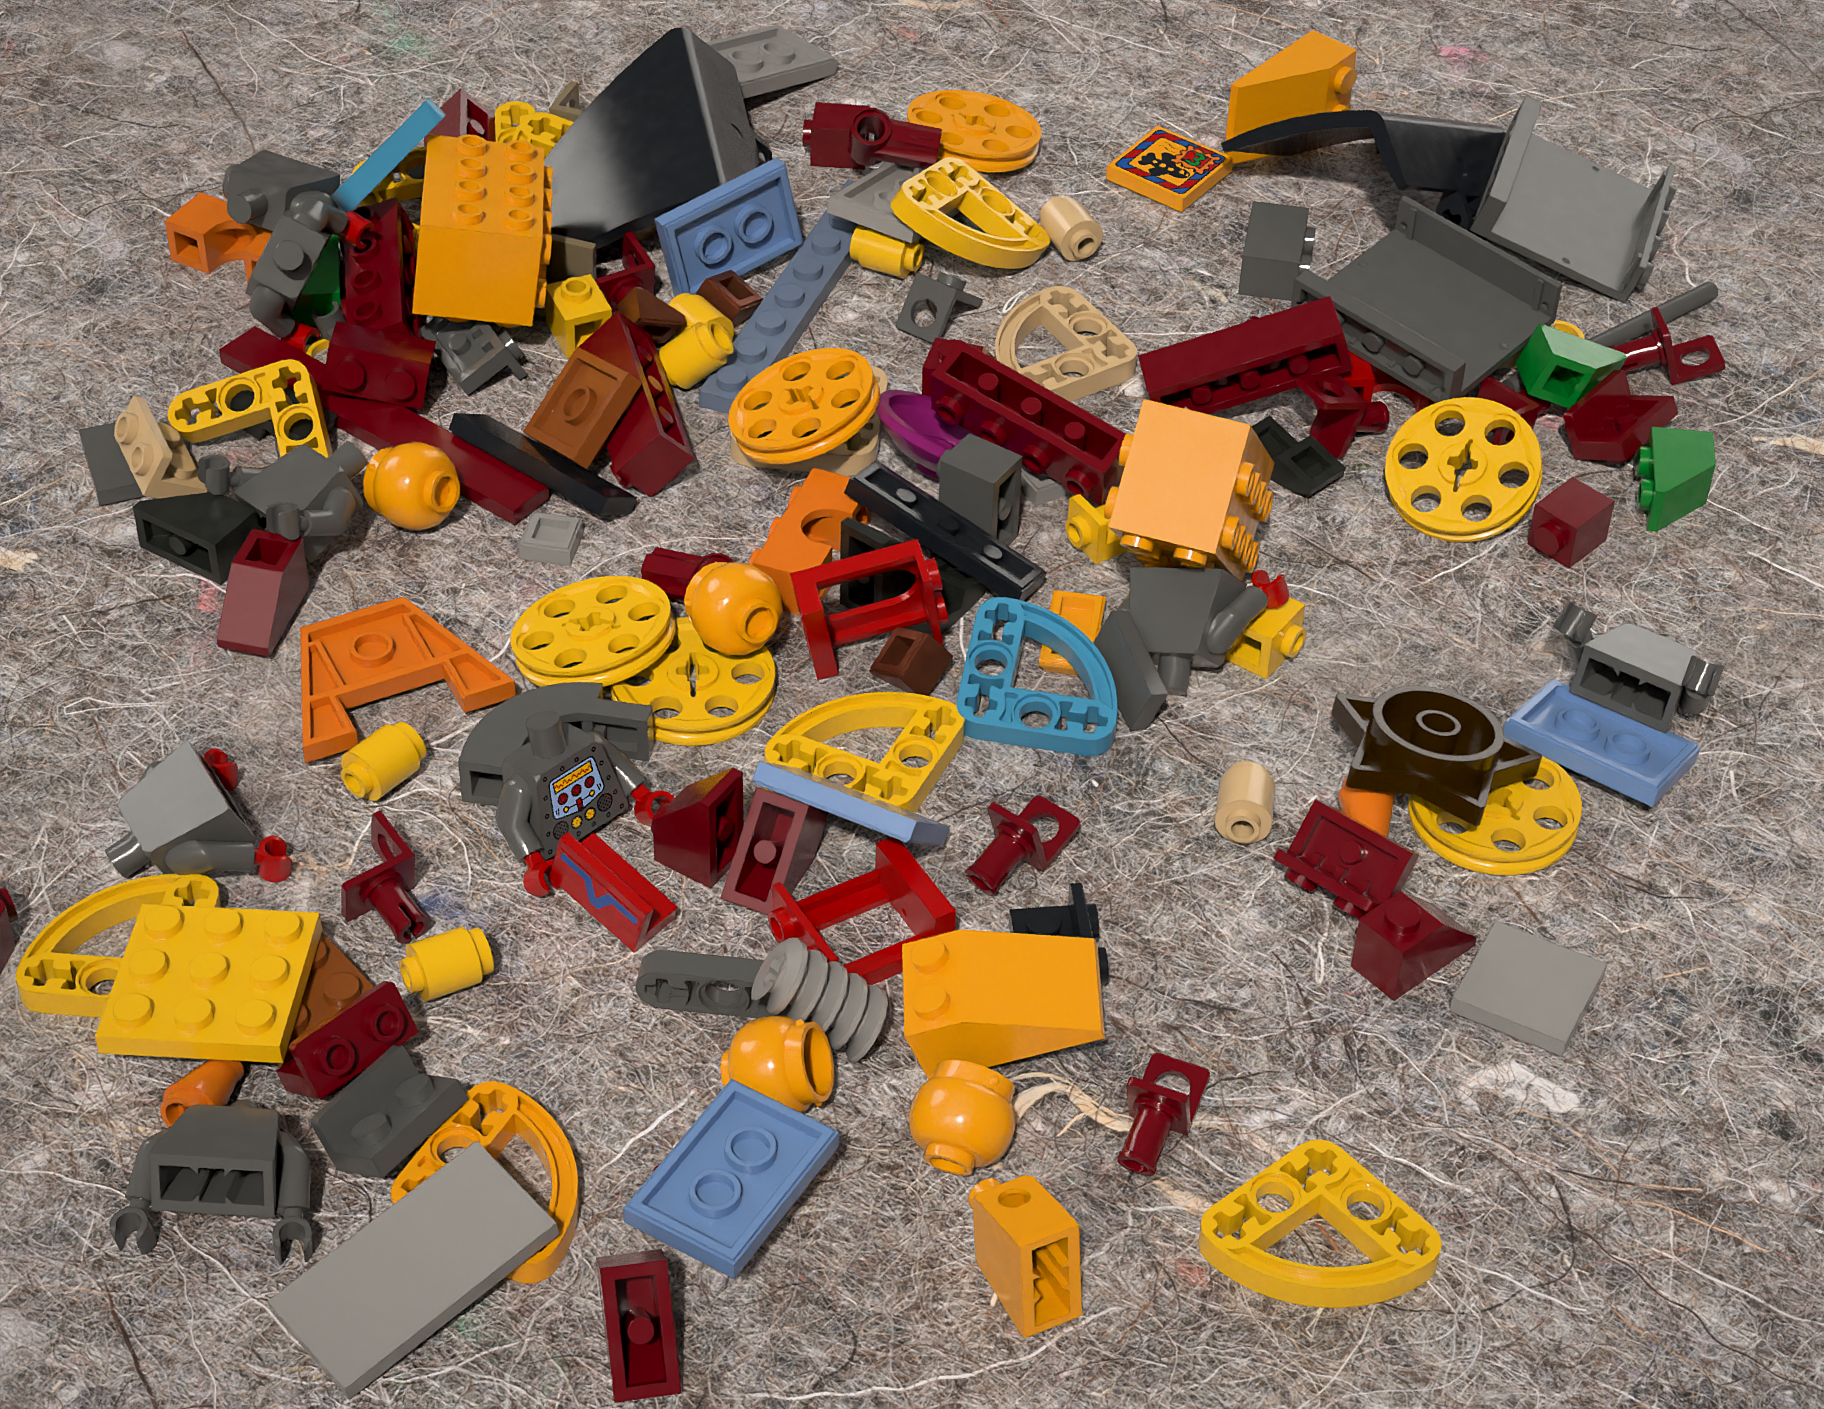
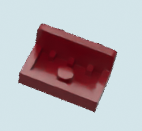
[1564,370,1678,464]
[1273,799,1420,918]
[276,981,419,1100]

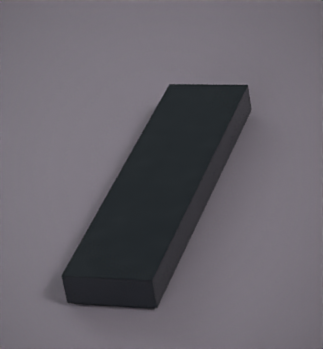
[448,413,637,515]
[844,461,1047,601]

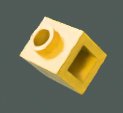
[545,274,612,358]
[1225,597,1307,679]

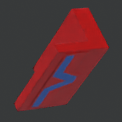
[550,832,678,953]

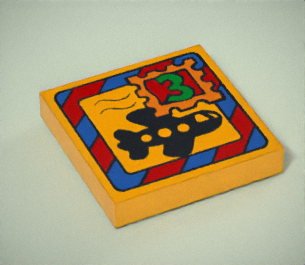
[1106,125,1233,212]

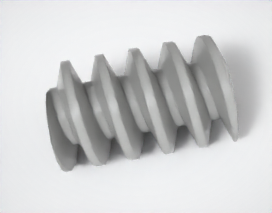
[751,938,888,1062]

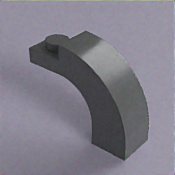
[458,682,654,806]

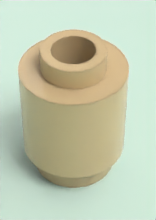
[1039,195,1103,261]
[1215,761,1276,844]

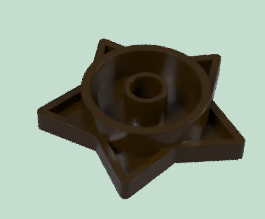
[1331,685,1542,826]

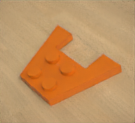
[300,596,516,763]

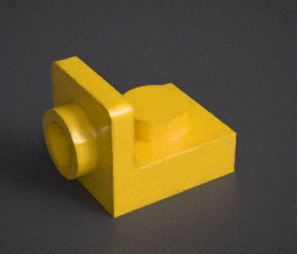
[1065,494,1129,564]

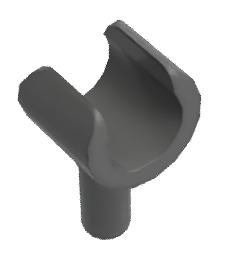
[311,301,346,340]

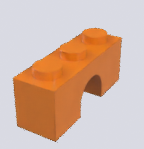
[165,192,273,285]
[748,467,871,615]

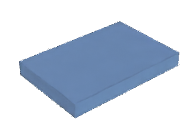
[654,158,804,297]
[1503,679,1701,807]
[752,760,950,847]
[623,1079,839,1279]

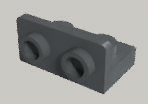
[421,316,528,395]
[310,1045,468,1179]

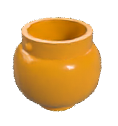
[363,442,460,531]
[684,562,783,655]
[720,1015,834,1113]
[909,1059,1015,1176]

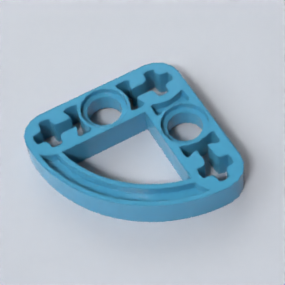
[330,98,446,213]
[957,597,1118,756]

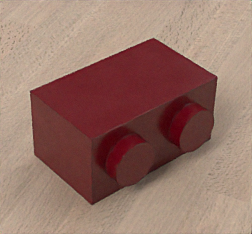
[322,321,436,410]

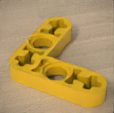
[168,359,333,458]

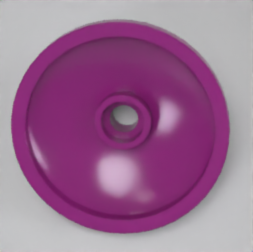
[876,390,978,479]

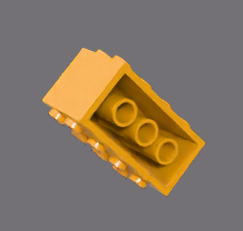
[412,134,553,328]
[1104,399,1274,580]

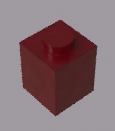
[802,102,870,170]
[1527,477,1615,569]

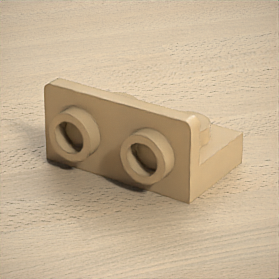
[114,396,208,499]

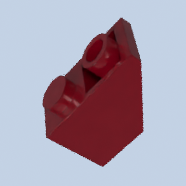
[217,529,310,657]

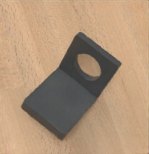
[895,271,983,343]

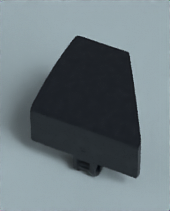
[544,28,773,250]
[1221,110,1506,241]

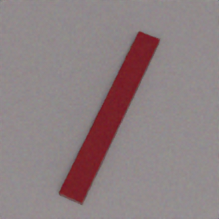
[219,326,549,525]

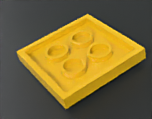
[95,904,323,1063]

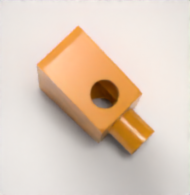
[968,1175,1082,1339]

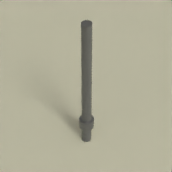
[1502,281,1718,392]

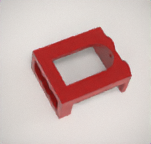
[790,539,949,680]
[768,837,956,985]

